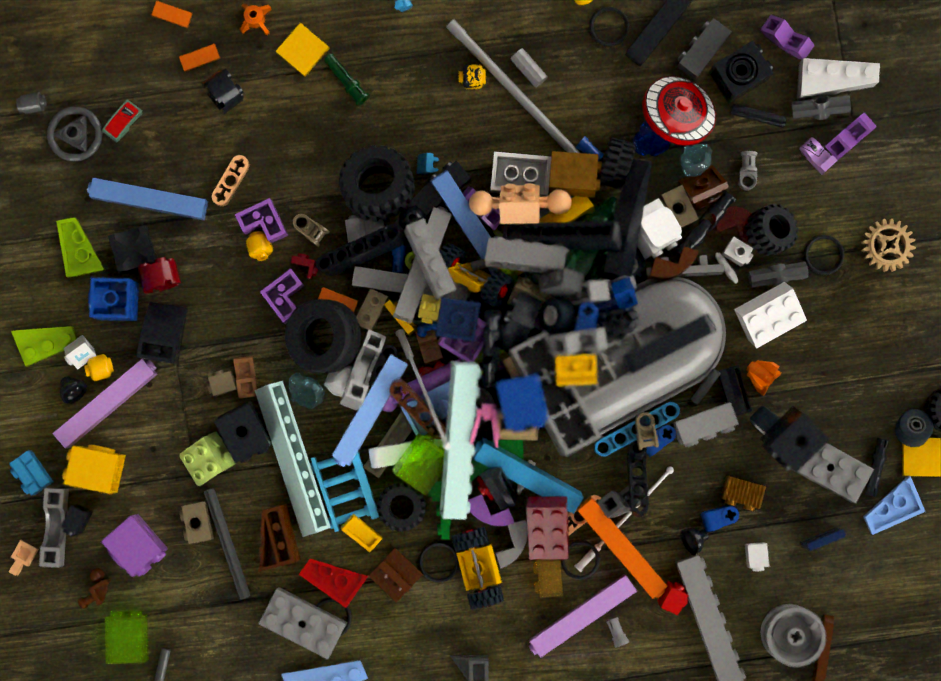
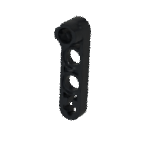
[627,440,649,518]

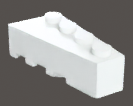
[797,58,880,100]

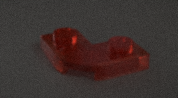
[711,206,752,243]

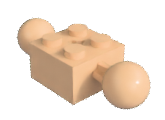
[469,183,571,224]

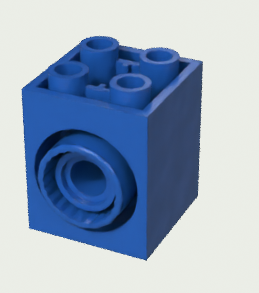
[88,278,139,321]

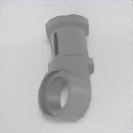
[738,151,757,191]

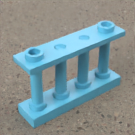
[310,451,380,532]

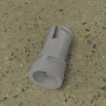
[606,617,629,648]

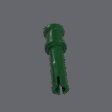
[324,53,370,106]

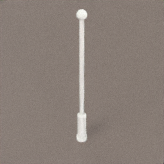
[395,329,451,449]
[574,466,674,572]

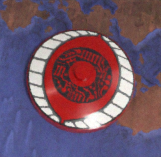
[642,76,716,145]

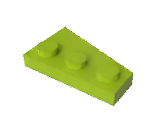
[56,217,105,278]
[11,326,77,366]

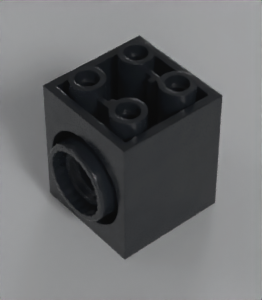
[709,41,773,104]
[214,400,272,463]
[760,406,830,473]

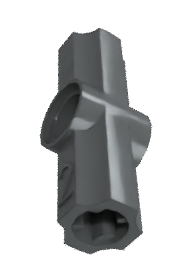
[791,94,851,120]
[748,261,809,288]

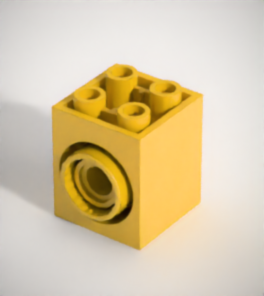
[62,445,126,494]

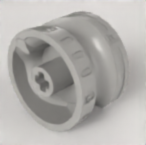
[760,604,826,667]

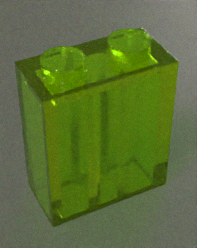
[392,433,445,496]
[105,611,148,664]

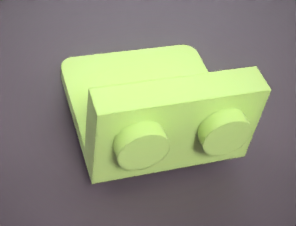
[180,431,236,486]

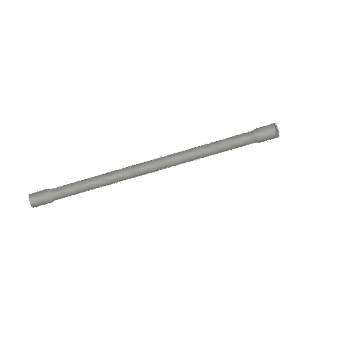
[446,20,580,153]

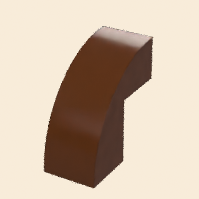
[648,246,699,280]

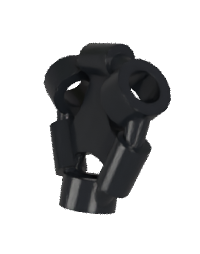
[598,308,638,340]

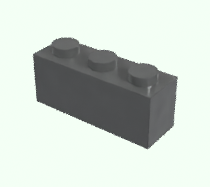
[677,18,732,80]

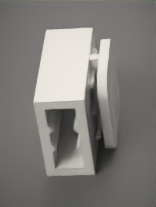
[637,198,682,259]

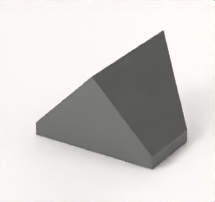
[450,655,489,681]

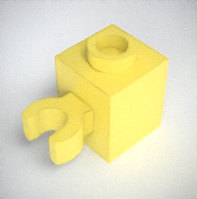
[418,294,441,324]

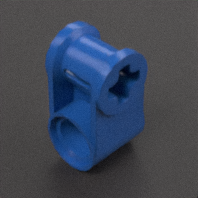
[575,302,599,331]
[644,425,676,457]
[700,505,739,532]

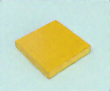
[276,23,330,77]
[902,438,941,477]

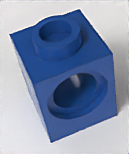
[611,277,638,309]

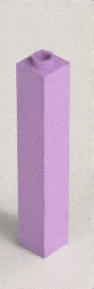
[53,359,157,448]
[529,574,637,657]

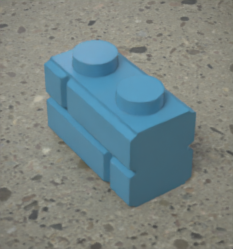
[9,450,54,496]

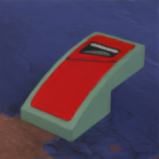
[102,99,142,143]

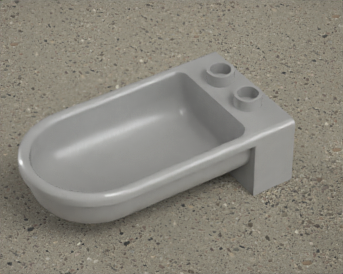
[508,277,726,456]

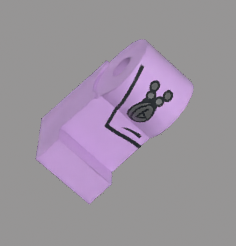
[800,137,838,175]

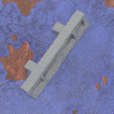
[645,255,724,279]

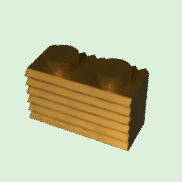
[721,476,766,511]

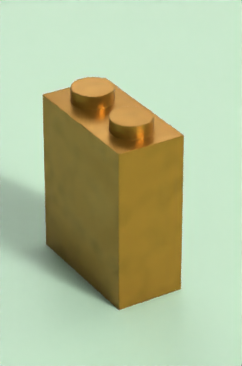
[549,151,602,198]

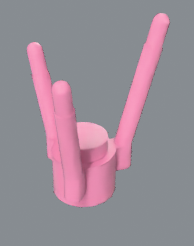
[470,404,500,448]

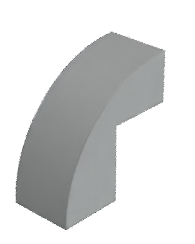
[549,328,608,356]
[496,519,528,568]

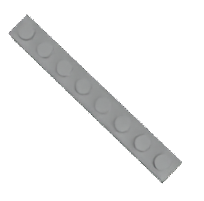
[675,554,746,681]

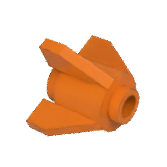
[240,3,272,35]
[746,360,781,396]

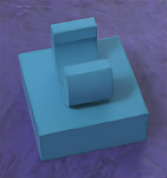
[417,153,439,175]

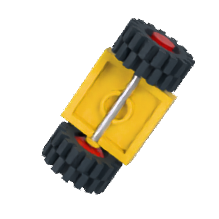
[439,243,514,308]
[451,527,504,610]

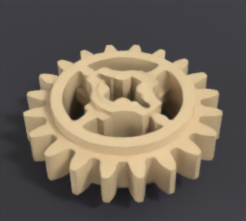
[861,219,916,272]

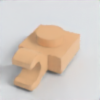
[9,540,39,576]

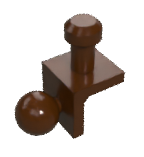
[78,568,111,609]

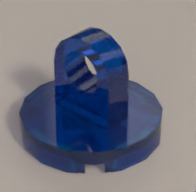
[633,120,670,156]

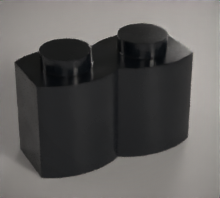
[60,504,93,536]

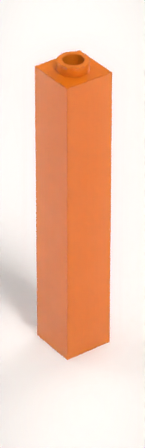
[576,496,667,599]

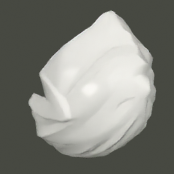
[324,366,352,397]

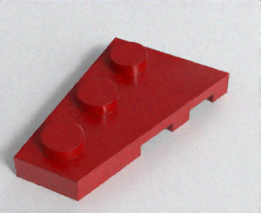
[299,559,368,608]

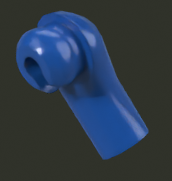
[416,321,437,337]

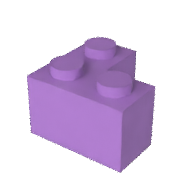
[235,198,288,243]
[260,269,304,324]

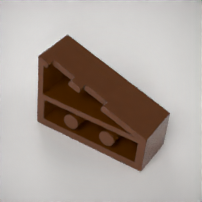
[258,504,301,572]

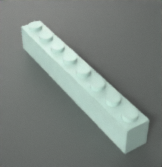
[439,361,481,519]
[255,381,331,537]

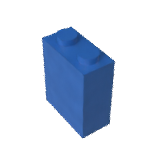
[496,373,549,432]

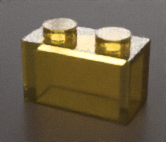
[533,559,563,598]

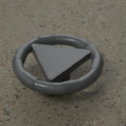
[47,107,102,161]

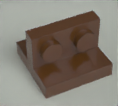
[678,165,729,211]
[369,548,423,603]

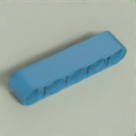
[594,402,680,456]

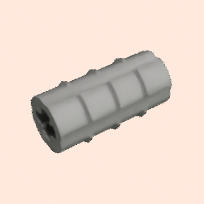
[510,48,547,88]

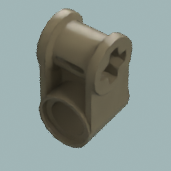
[293,214,330,247]
[635,412,659,450]

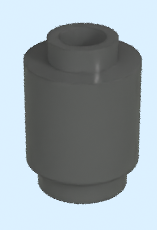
[16,92,47,114]

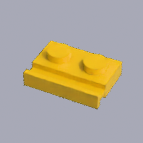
[384,300,415,336]
[555,355,597,386]

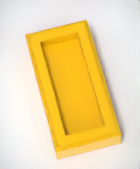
[341,513,383,552]

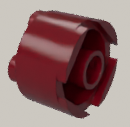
[137,257,181,294]

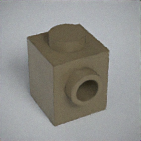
[207,370,237,396]

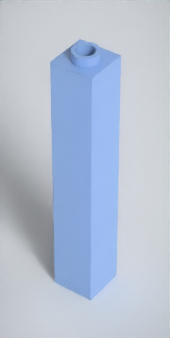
[332,355,408,467]

